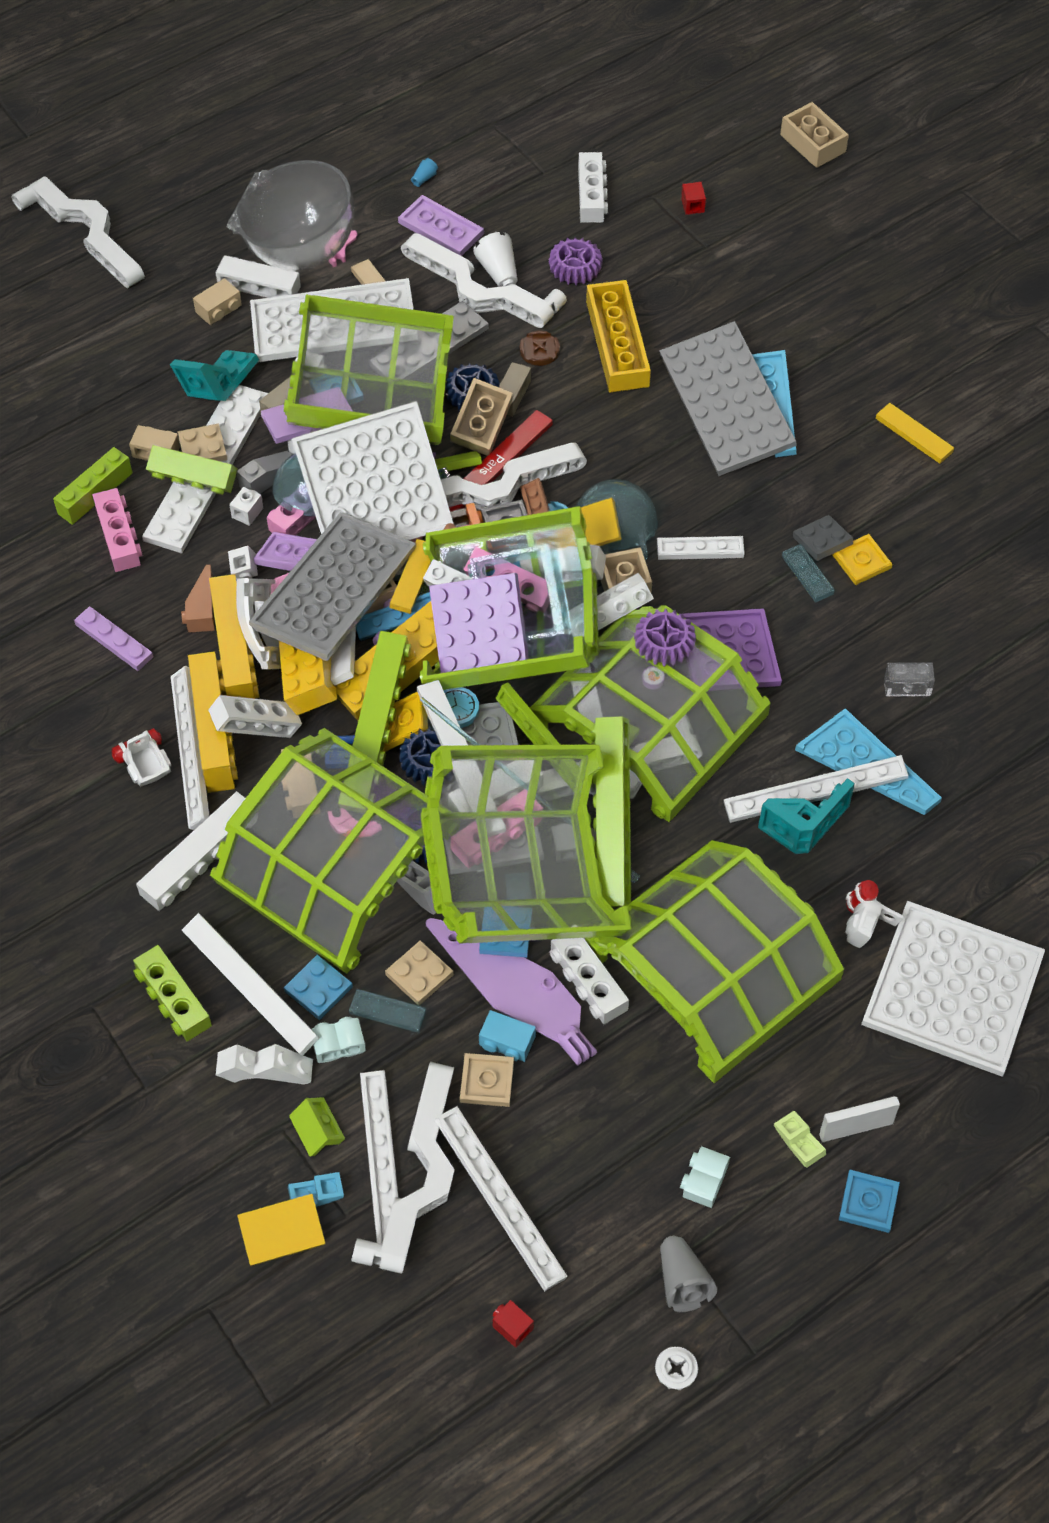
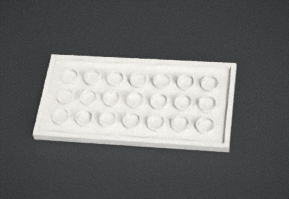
[250,278,418,362]

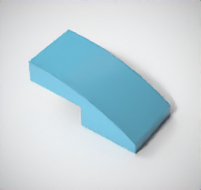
[288,1172,344,1207]

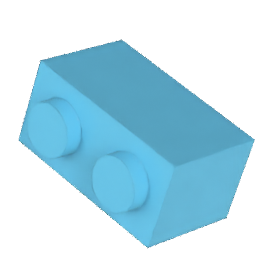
[479,1010,536,1062]

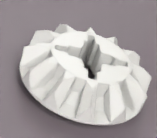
[655,1347,698,1391]

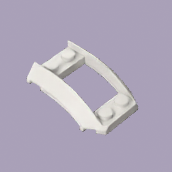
[236,578,281,669]

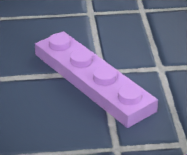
[74,606,153,671]

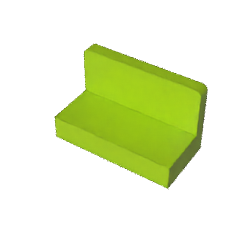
[290,1097,345,1156]

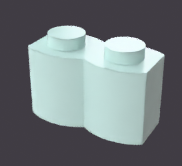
[312,1017,365,1063]
[680,1146,730,1208]

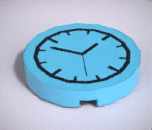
[443,687,479,728]

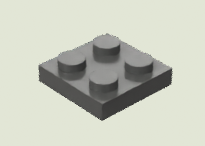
[793,515,853,561]

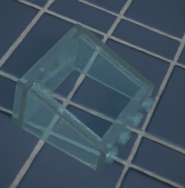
[468,543,572,642]

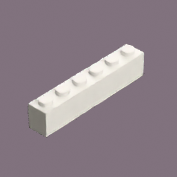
[136,791,259,911]

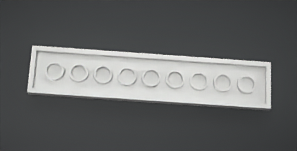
[142,385,268,553]

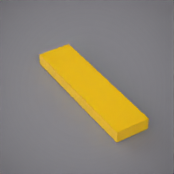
[876,403,954,464]
[389,539,431,614]

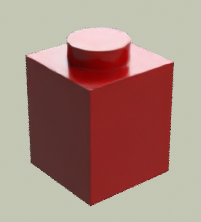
[681,182,706,215]
[493,1300,534,1348]

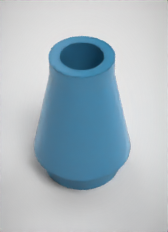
[411,158,438,187]

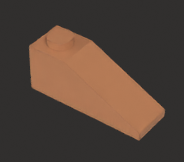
[181,565,215,633]

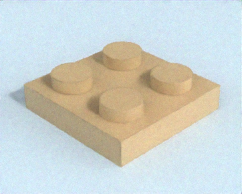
[178,423,227,462]
[385,941,454,1006]
[460,1053,514,1107]

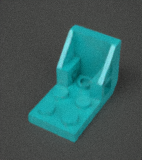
[170,350,259,401]
[758,778,855,854]

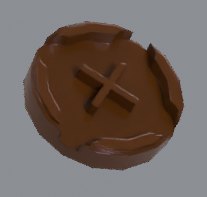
[519,331,560,366]

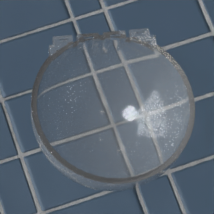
[226,160,355,271]

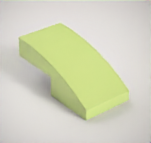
[774,1111,826,1168]

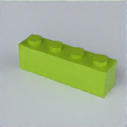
[146,445,238,495]
[53,447,132,525]

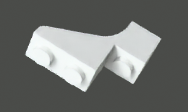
[216,1044,313,1084]

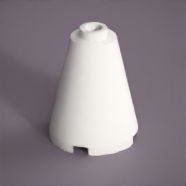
[474,232,517,287]

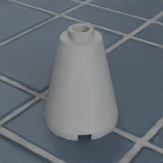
[660,1236,717,1312]

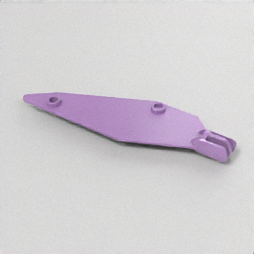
[426,918,597,1066]

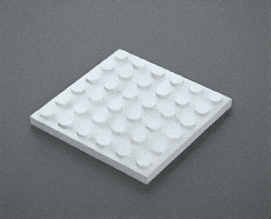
[292,401,453,540]
[862,901,1045,1077]

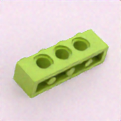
[133,945,212,1042]

